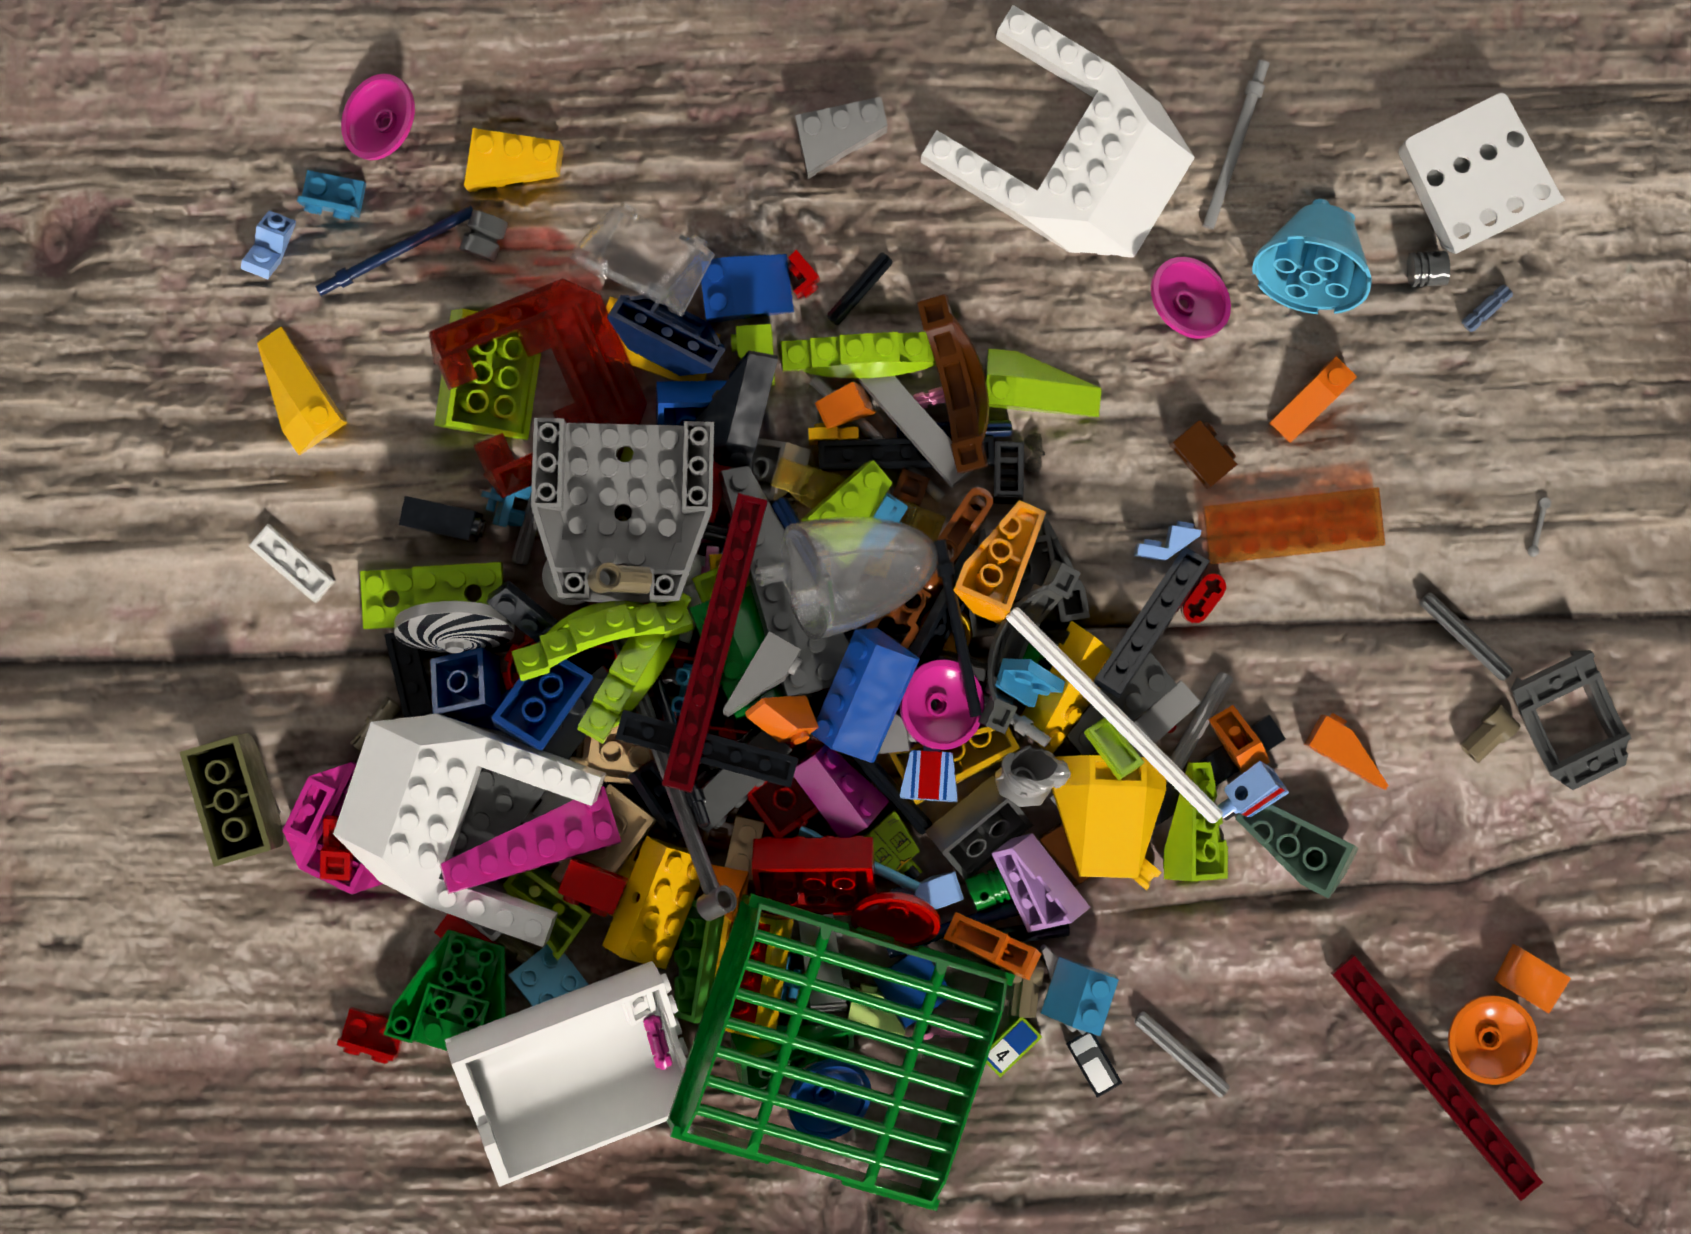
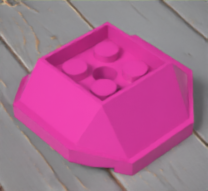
[283,762,383,894]

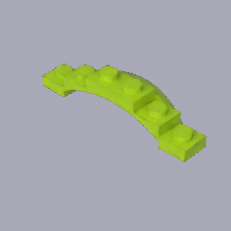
[781,332,936,379]
[577,592,692,744]
[511,600,694,681]

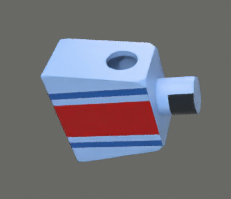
[900,745,958,802]
[1217,761,1289,821]

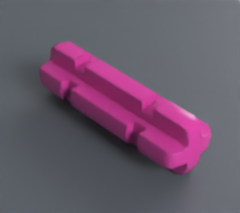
[643,1014,673,1070]

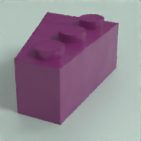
[794,744,889,838]

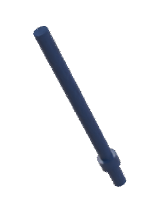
[315,205,473,296]

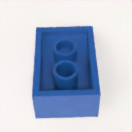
[698,254,794,323]

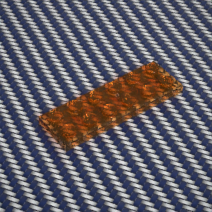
[1203,487,1385,565]

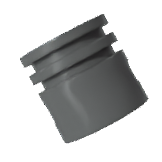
[1407,250,1450,287]

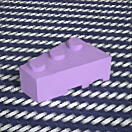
[991,833,1091,932]

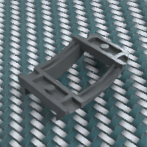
[1511,650,1632,790]

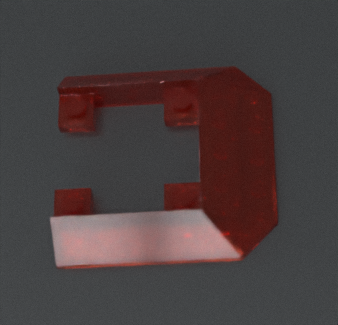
[428,278,647,498]

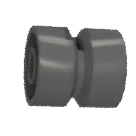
[459,210,509,262]

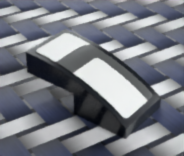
[1066,1032,1123,1098]

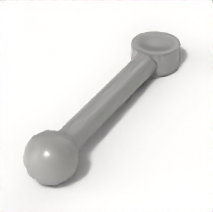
[1528,497,1551,557]

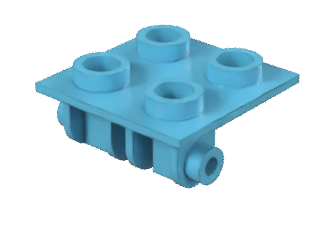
[508,944,589,1006]

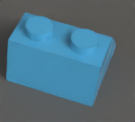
[1040,957,1119,1036]

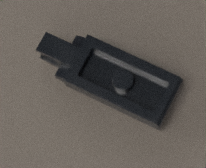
[628,760,683,841]

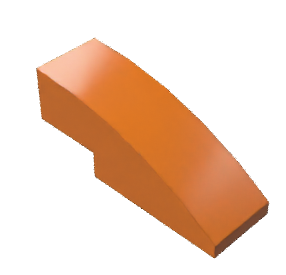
[943,912,1041,981]

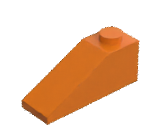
[1269,356,1357,443]
[1304,713,1388,790]

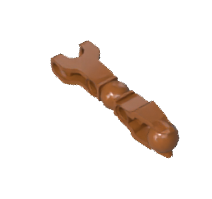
[866,487,993,650]

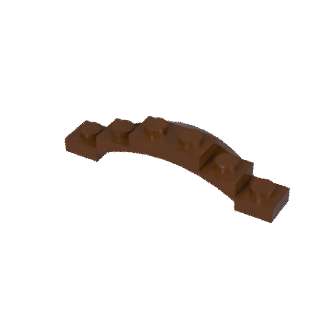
[917,294,989,474]

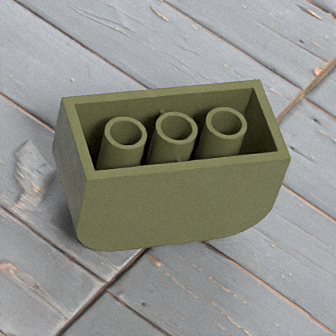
[180,733,283,867]

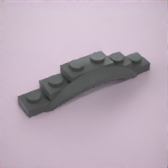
[978,560,1081,734]

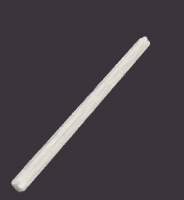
[1006,607,1223,823]

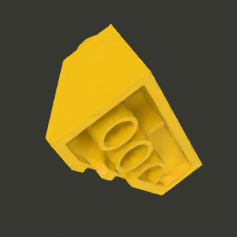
[257,327,348,455]

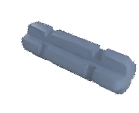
[1462,285,1513,332]

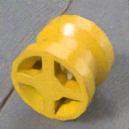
[1132,858,1162,891]

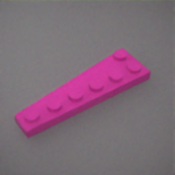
[439,786,622,894]

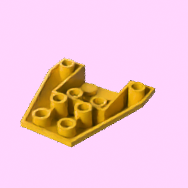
[1052,755,1166,878]

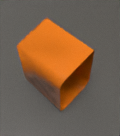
[1494,944,1571,1014]

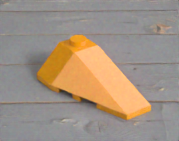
[953,500,1046,624]

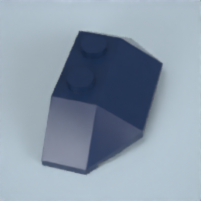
[607,295,726,376]

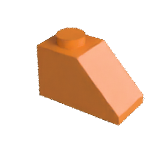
[745,695,819,745]
[1208,705,1270,774]

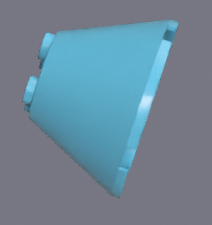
[1252,199,1372,314]

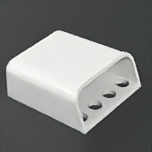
[1398,93,1565,254]

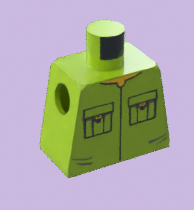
[864,809,922,879]

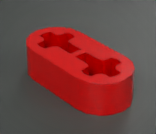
[1181,574,1226,623]

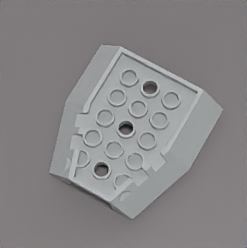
[531,418,714,603]

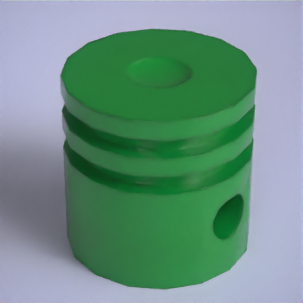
[965,867,1011,913]

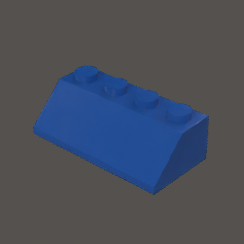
[811,628,920,763]

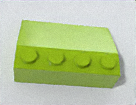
[434,308,545,440]

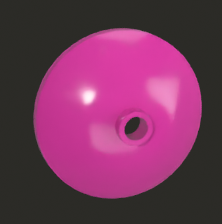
[341,74,415,160]
[1151,257,1231,339]
[900,660,984,750]

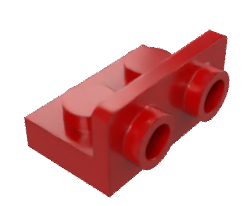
[336,1007,402,1064]

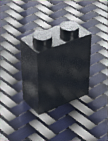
[399,496,486,542]

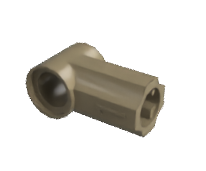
[587,562,652,594]
[1459,704,1521,763]
[1010,960,1044,1018]

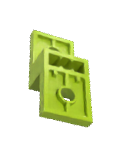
[360,562,504,629]

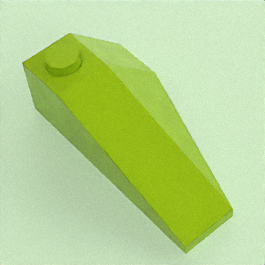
[985,348,1102,417]
[1163,762,1228,882]

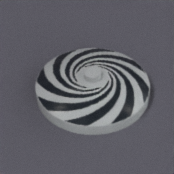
[394,601,515,654]

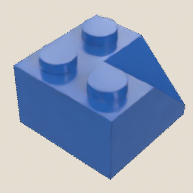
[430,648,502,721]

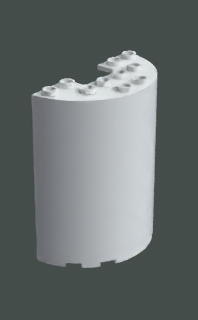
[445,961,689,1187]

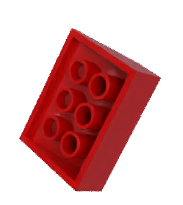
[752,836,876,916]

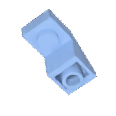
[241,211,296,279]
[1134,521,1201,561]
[890,871,964,910]

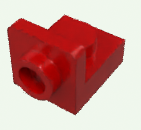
[787,250,820,299]

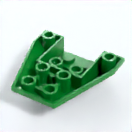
[383,929,506,1051]

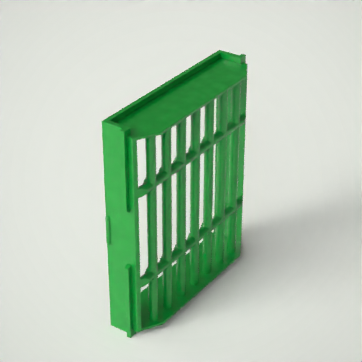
[667,893,1015,1211]

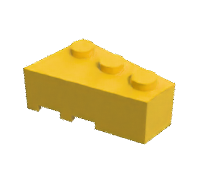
[464,128,564,193]

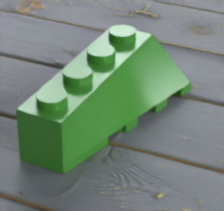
[674,898,724,1023]

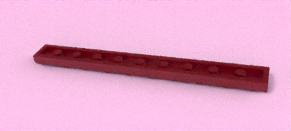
[662,493,768,793]
[1331,954,1543,1201]

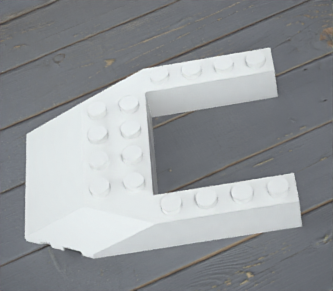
[920,5,1195,258]
[333,713,606,947]

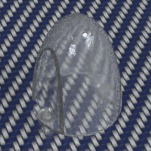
[755,517,938,640]

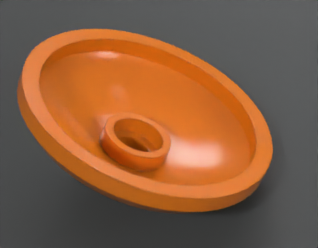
[1448,995,1538,1085]

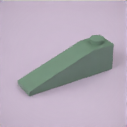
[1236,795,1359,899]

